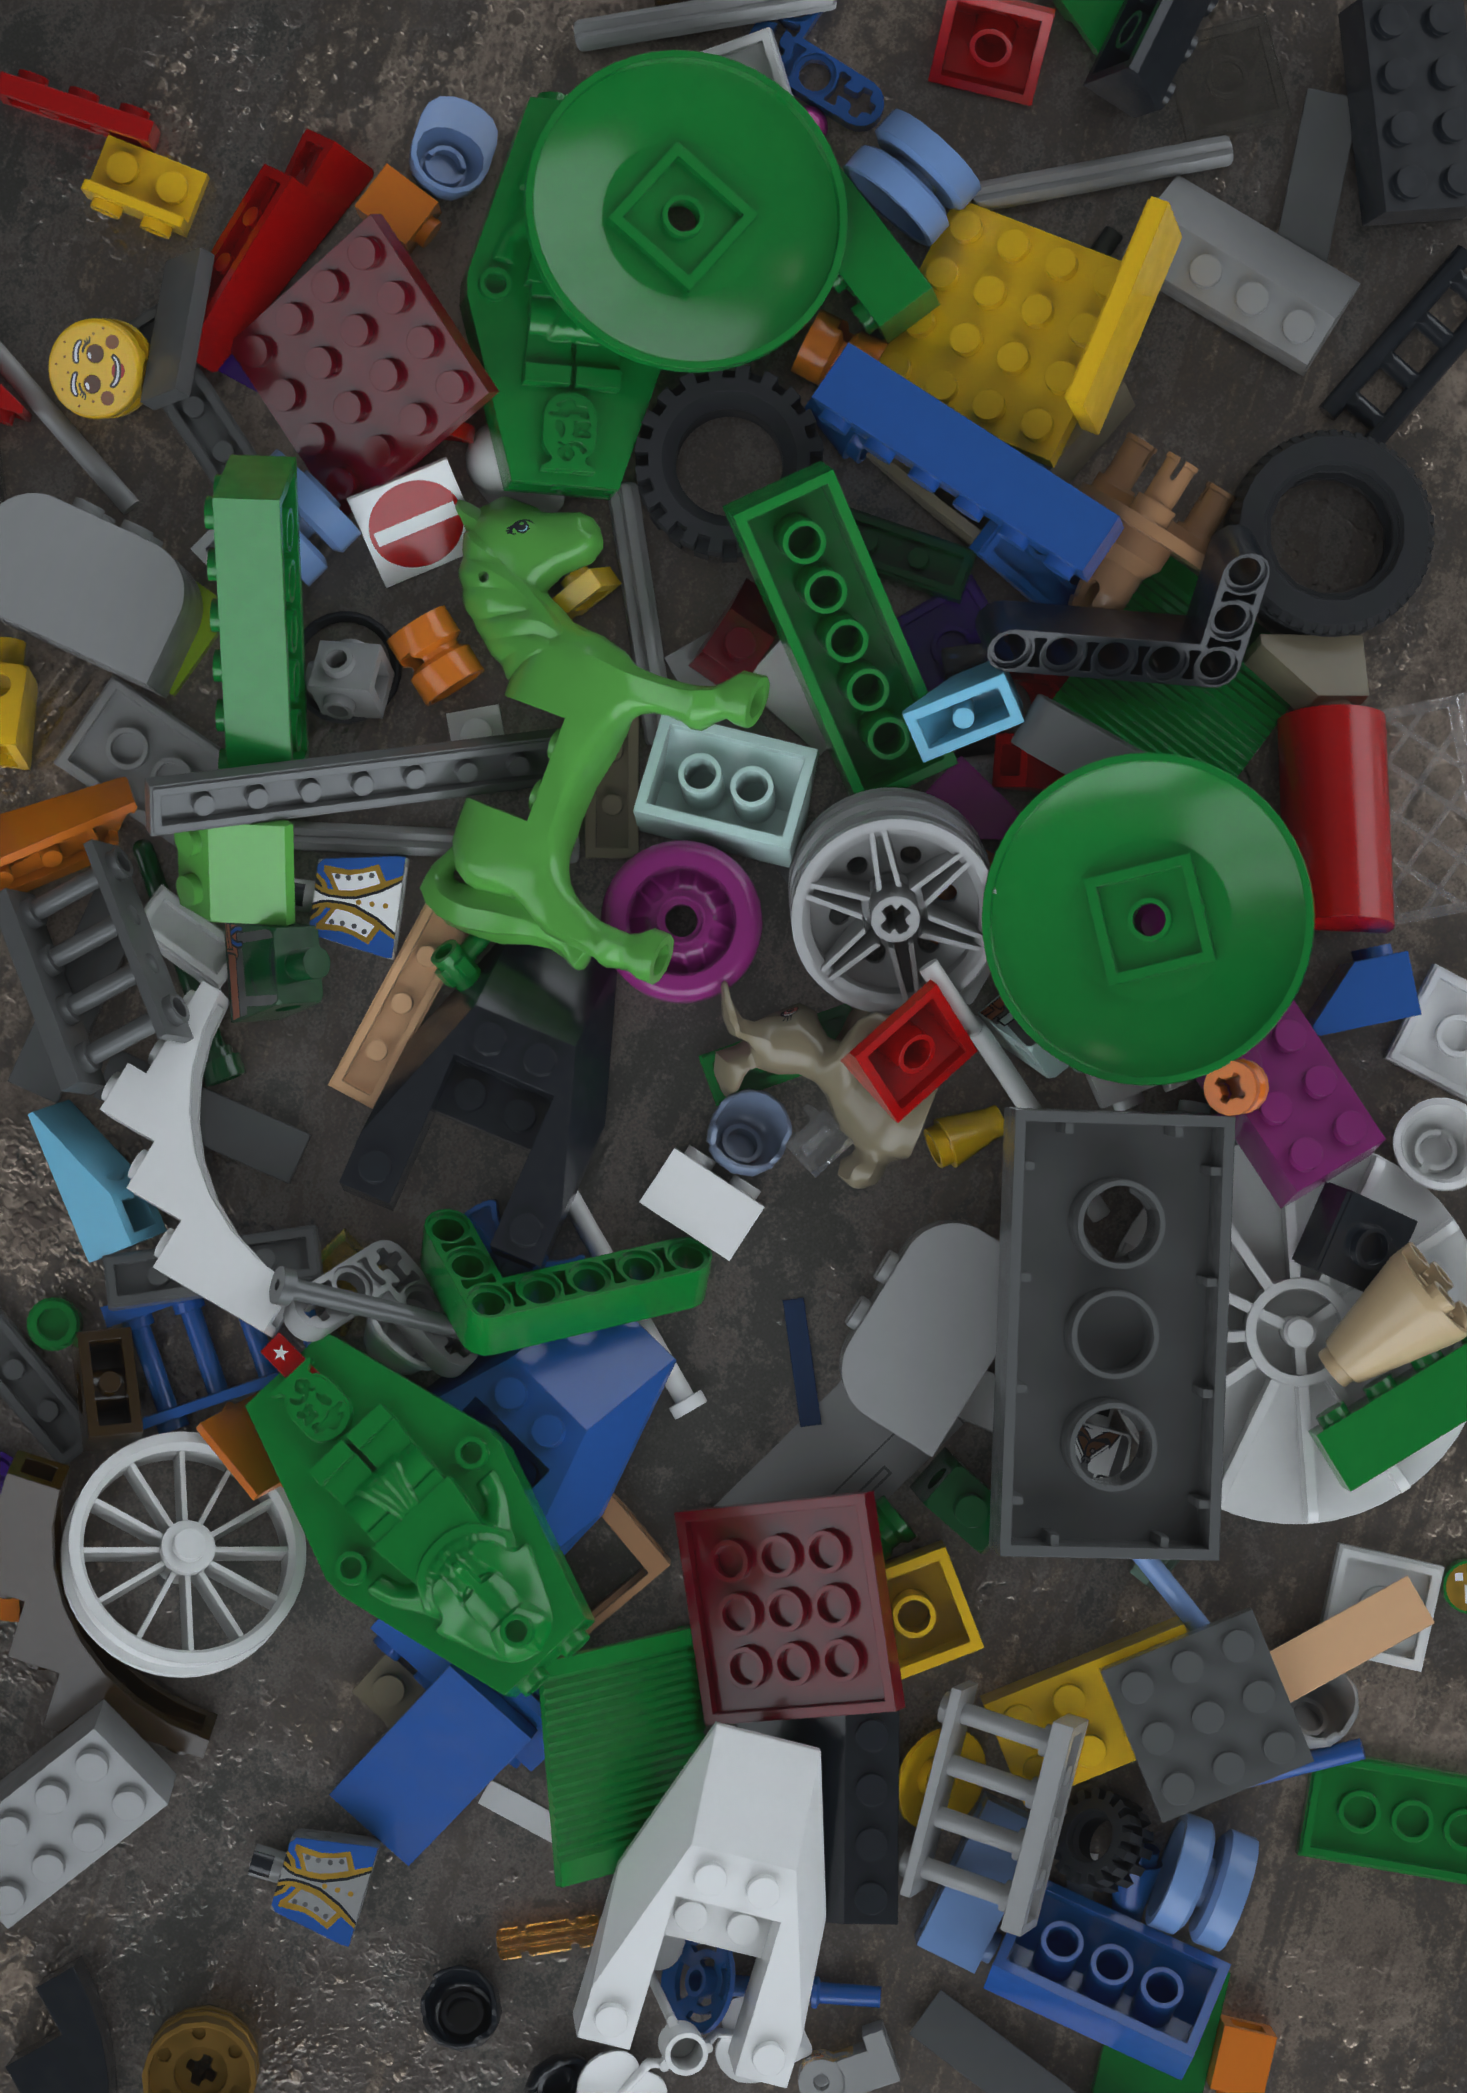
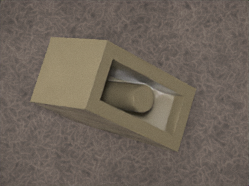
[1244,634,1370,710]

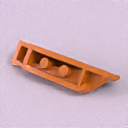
[0,777,137,892]

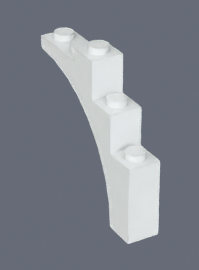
[100,980,285,1338]

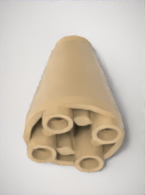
[1318,1242,1467,1387]

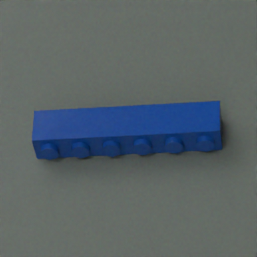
[812,342,1124,583]

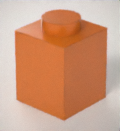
[355,163,442,255]
[1206,2014,1277,2093]

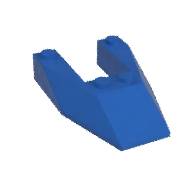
[426,1321,677,1555]

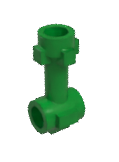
[431,934,491,992]

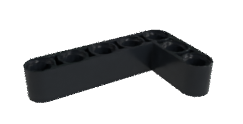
[975,525,1270,688]

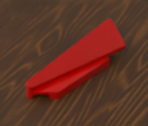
[196,128,374,372]

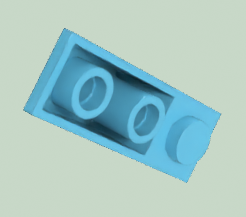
[28,1100,167,1263]

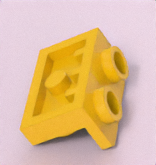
[80,135,210,239]

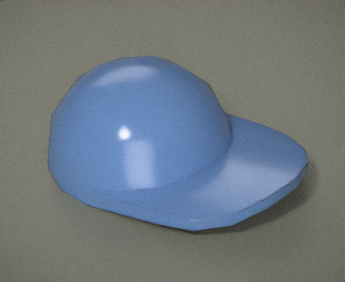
[409,96,498,201]

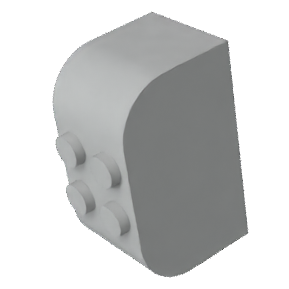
[0,493,203,699]
[839,1220,1000,1457]

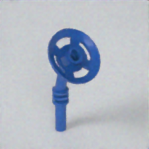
[661,1940,882,2036]

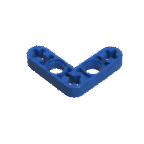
[749,12,884,132]

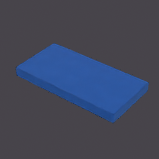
[329,1663,538,1866]

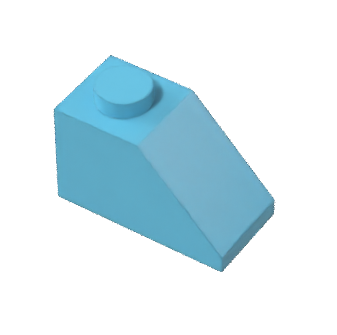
[902,661,1025,763]

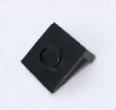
[1292,1182,1418,1292]

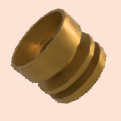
[142,2005,260,2093]

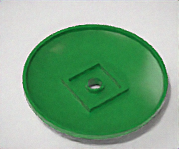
[523,50,848,373]
[982,752,1315,1086]

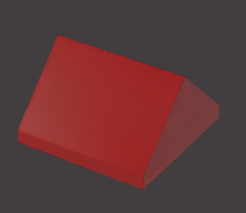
[928,0,1056,106]
[840,979,978,1123]

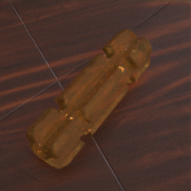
[496,1914,599,1961]

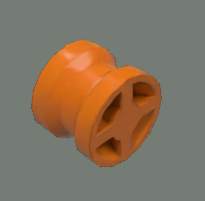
[1203,1059,1269,1116]

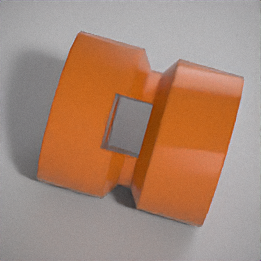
[791,309,889,385]
[386,605,485,706]

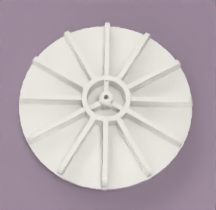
[1114,1144,1467,1524]

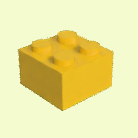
[884,1540,984,1679]

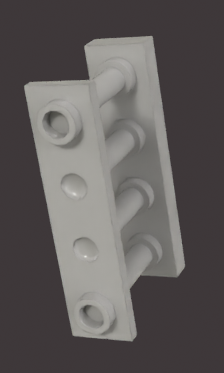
[898,1680,1089,1937]

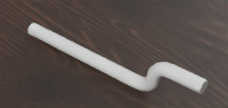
[919,959,1110,1223]

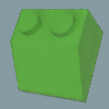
[174,819,295,926]

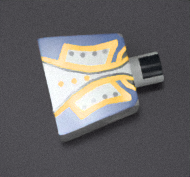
[294,856,410,960]

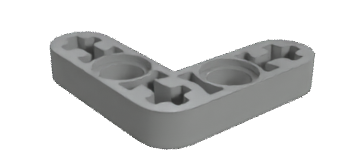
[283,1240,478,1378]

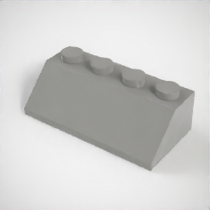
[1122,174,1361,377]

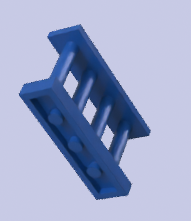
[100,1298,317,1434]

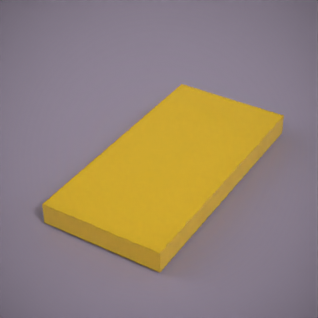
[1065,196,1182,435]

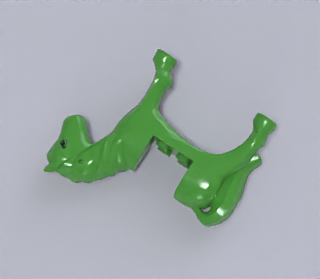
[420,496,770,985]

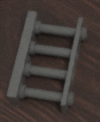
[0,839,194,1095]

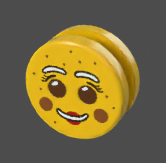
[48,318,150,419]

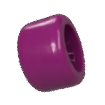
[600,840,763,1004]

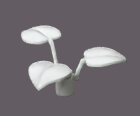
[576,1918,812,2093]

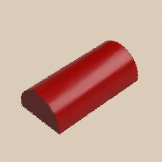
[1277,704,1395,934]

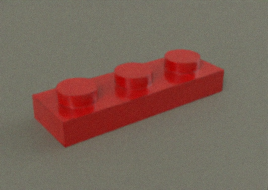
[0,69,161,153]

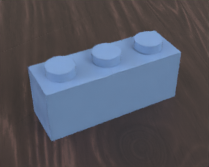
[914,1791,1030,1974]

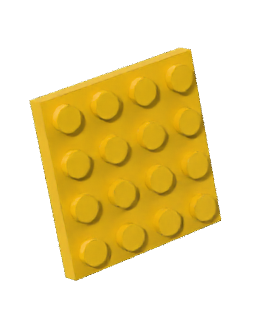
[879,202,1121,468]

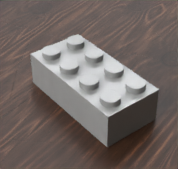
[0,1699,177,1929]

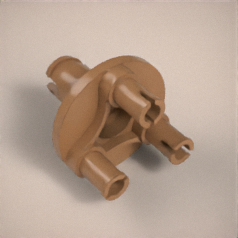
[1067,432,1237,610]

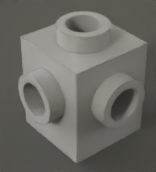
[305,639,395,720]

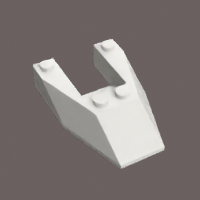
[573,1722,826,2088]

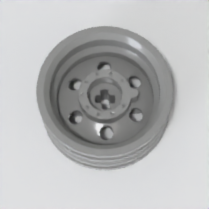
[788,787,997,1014]

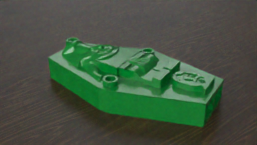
[459,91,661,500]
[245,1333,596,1698]

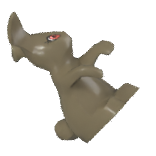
[714,981,938,1189]

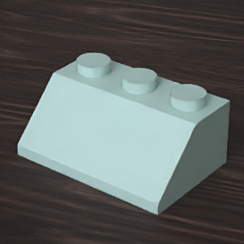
[633,715,819,868]

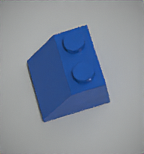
[1305,943,1422,1036]

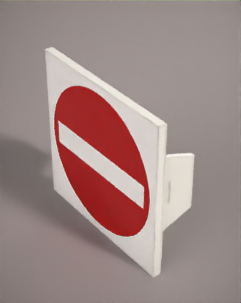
[347,457,466,588]

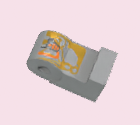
[798,2019,900,2093]

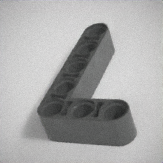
[1011,693,1145,775]

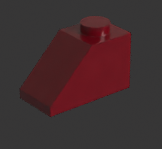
[688,578,778,685]

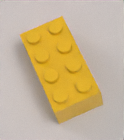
[980,1616,1187,1806]

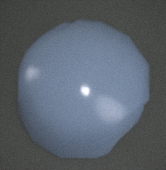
[706,1088,792,1177]

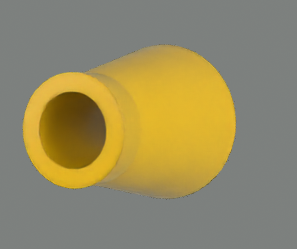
[924,1105,1004,1168]

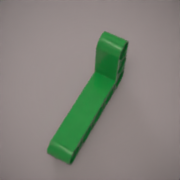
[420,1209,713,1356]

